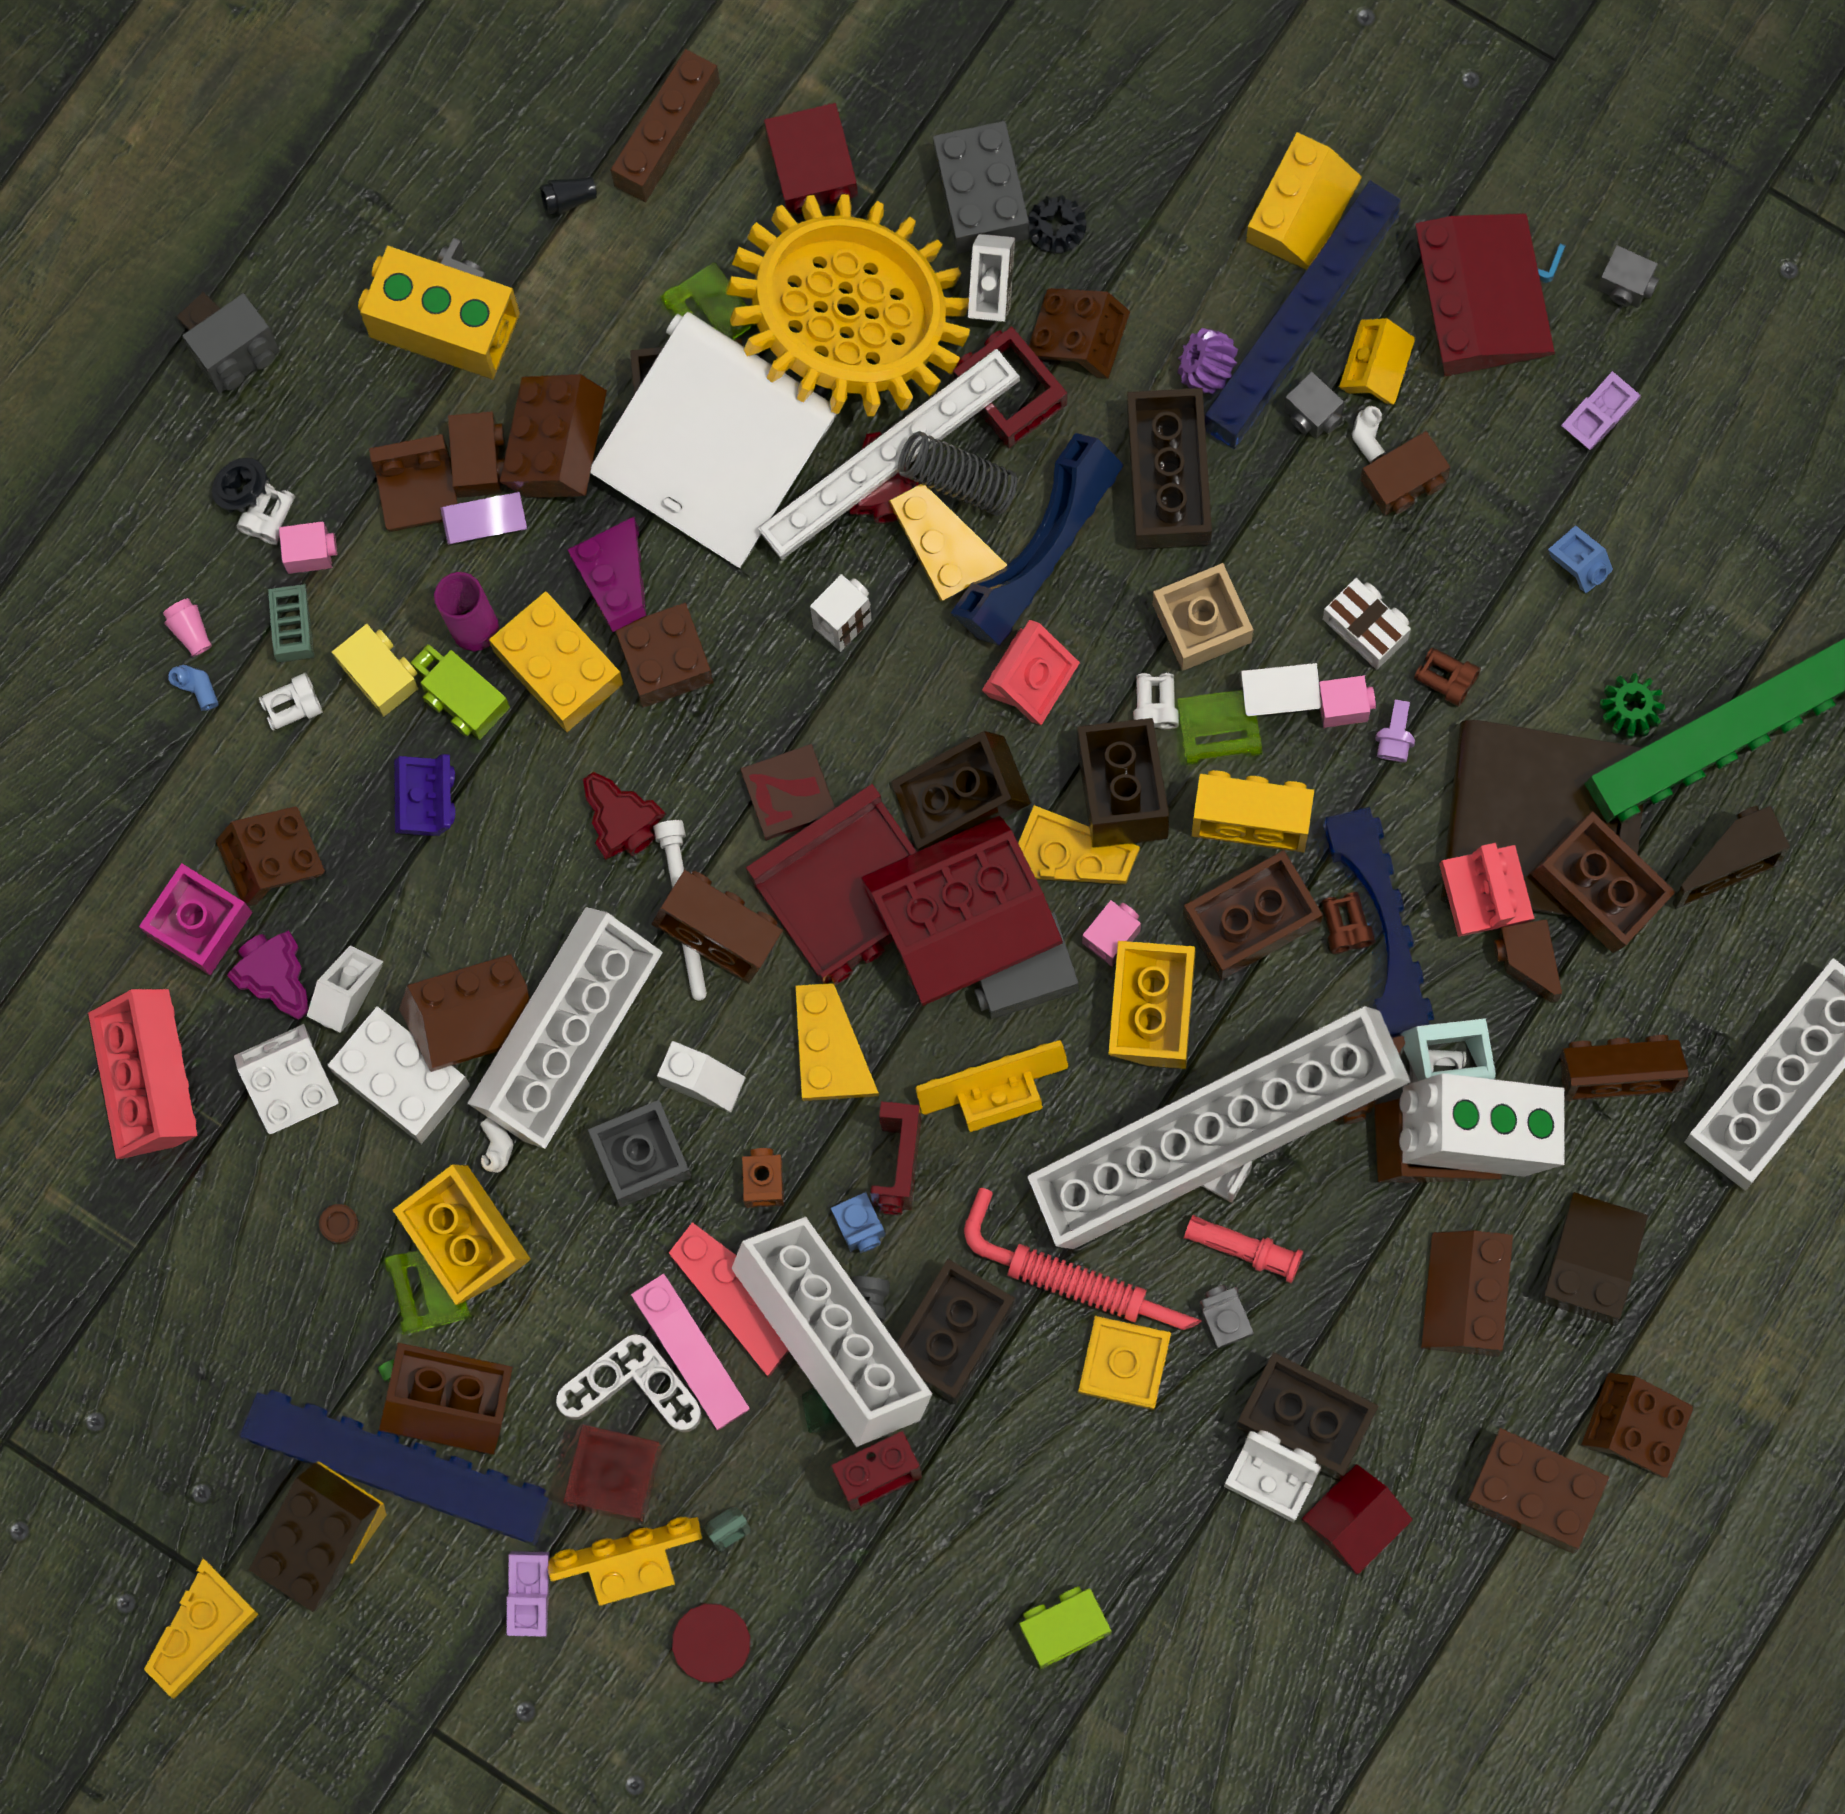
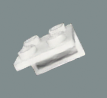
[1224,1430,1321,1523]

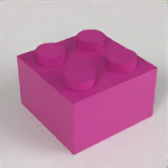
[139,863,253,975]

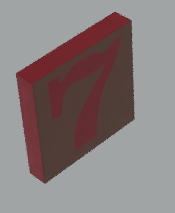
[740,744,835,841]

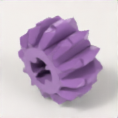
[1177,328,1238,394]

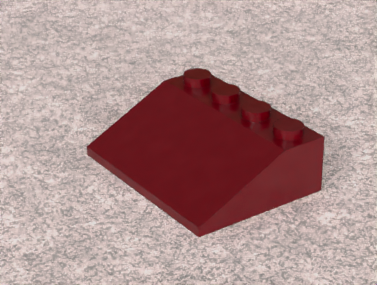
[1415,214,1555,377]

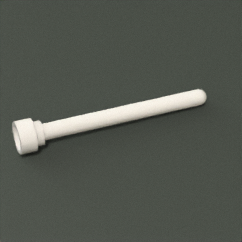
[653,820,707,1001]

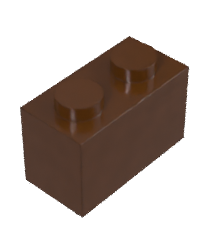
[448,411,505,498]
[1360,431,1451,516]

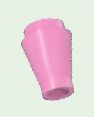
[163,598,212,657]

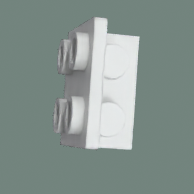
[234,1024,338,1134]

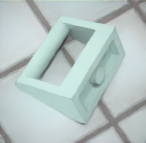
[1400,1018,1496,1081]

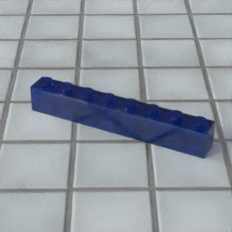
[1205,180,1401,449]
[240,1390,552,1547]

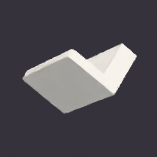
[1239,663,1321,716]

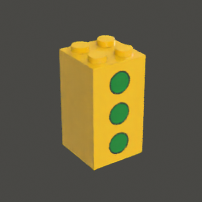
[358,245,520,380]

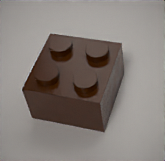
[616,602,714,708]

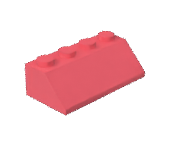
[88,989,197,1159]

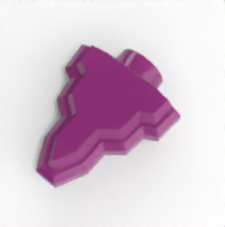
[227,931,309,1020]

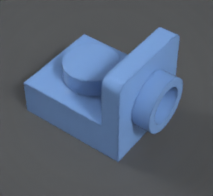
[1548,526,1613,593]
[831,1192,885,1253]

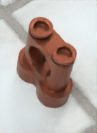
[1414,647,1481,707]
[1321,892,1376,954]

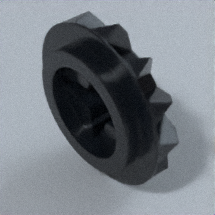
[1028,195,1087,253]
[212,458,270,513]

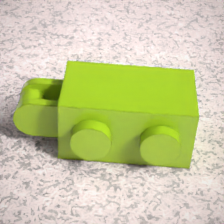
[410,644,510,740]

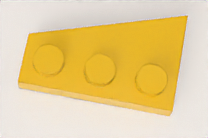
[889,484,1007,601]
[796,983,879,1101]

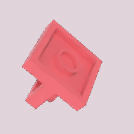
[982,620,1080,725]
[1439,843,1534,937]

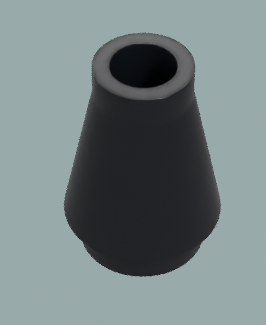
[540,177,597,216]

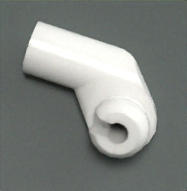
[1352,406,1386,463]
[480,1118,513,1172]

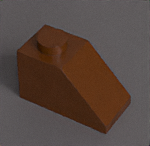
[1494,919,1562,1003]

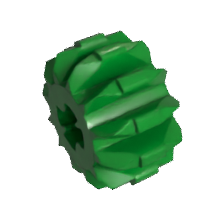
[1599,673,1665,739]

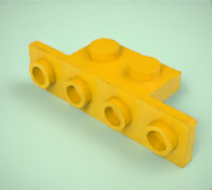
[915,1040,1068,1132]
[548,1517,702,1606]

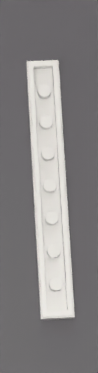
[758,349,1020,560]

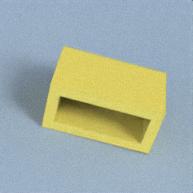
[332,624,419,717]

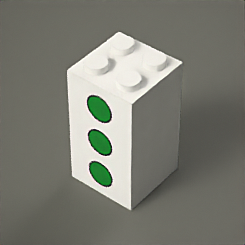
[1400,1073,1564,1177]

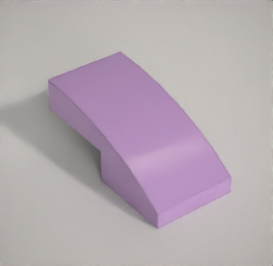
[1561,371,1641,450]
[441,492,527,544]
[507,1551,550,1636]

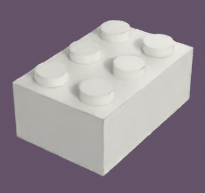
[328,1007,470,1144]

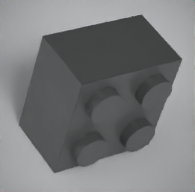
[182,293,280,394]
[588,1100,692,1208]

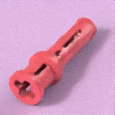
[1184,1215,1304,1284]

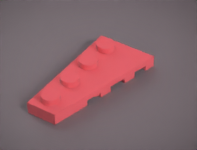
[669,1222,789,1378]

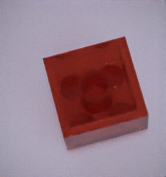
[564,1425,662,1524]

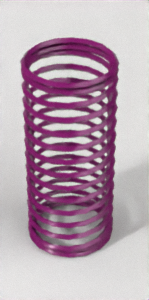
[434,572,499,651]

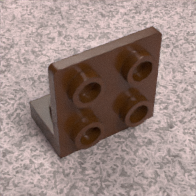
[1029,288,1130,379]
[369,434,458,532]
[215,806,325,907]
[1581,1373,1693,1478]

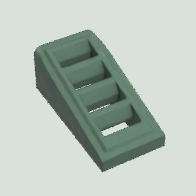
[268,584,315,663]
[704,1507,751,1552]

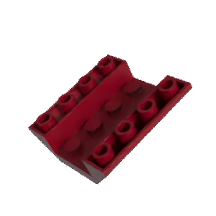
[861,815,1063,1006]

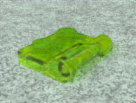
[660,262,756,339]
[1177,690,1262,765]
[384,1250,471,1334]

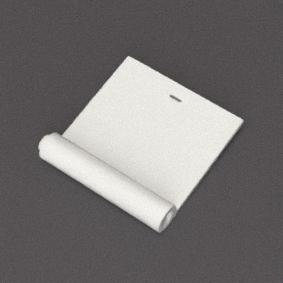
[590,311,838,568]

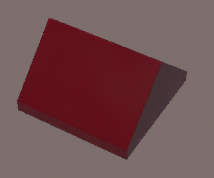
[1301,1464,1413,1575]

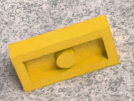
[1339,318,1415,404]

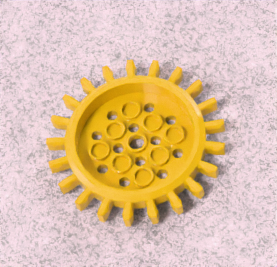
[726,194,970,416]

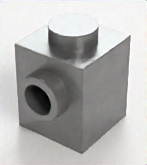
[1598,246,1659,308]
[1284,372,1344,439]

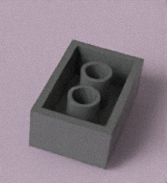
[933,121,1029,254]

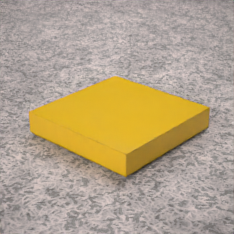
[1078,1316,1171,1410]

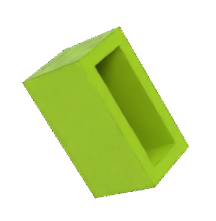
[1019,1586,1111,1669]

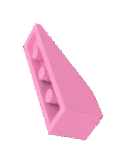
[631,1274,750,1431]

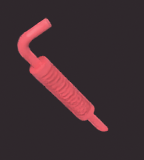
[964,1188,1202,1330]

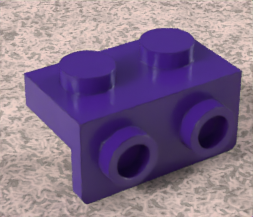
[394,754,455,836]

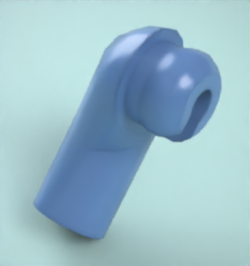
[168,665,218,711]

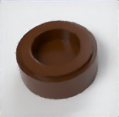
[319,1204,359,1244]

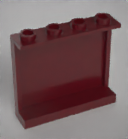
[746,784,917,985]

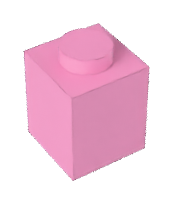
[279,521,337,574]
[1319,676,1376,728]
[1082,900,1141,966]

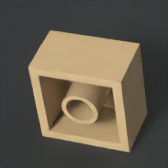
[1153,563,1253,671]

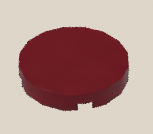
[672,1604,751,1683]

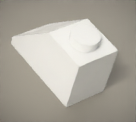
[307,945,383,1033]
[657,1041,746,1113]

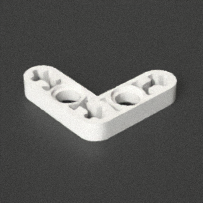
[556,1335,702,1432]

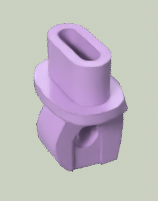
[1375,699,1415,762]

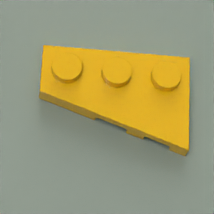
[1018,805,1140,884]
[144,1558,259,1699]

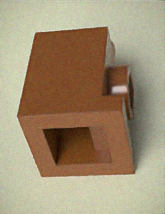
[742,1148,784,1208]

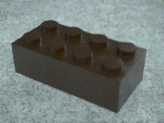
[1127,388,1212,549]

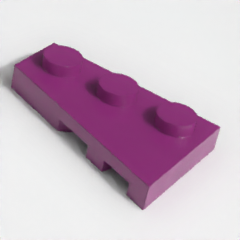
[567,517,646,632]

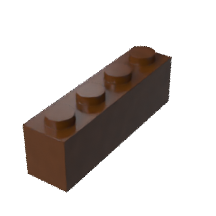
[611,49,720,203]

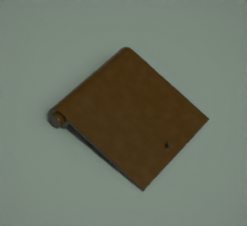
[1440,720,1643,918]

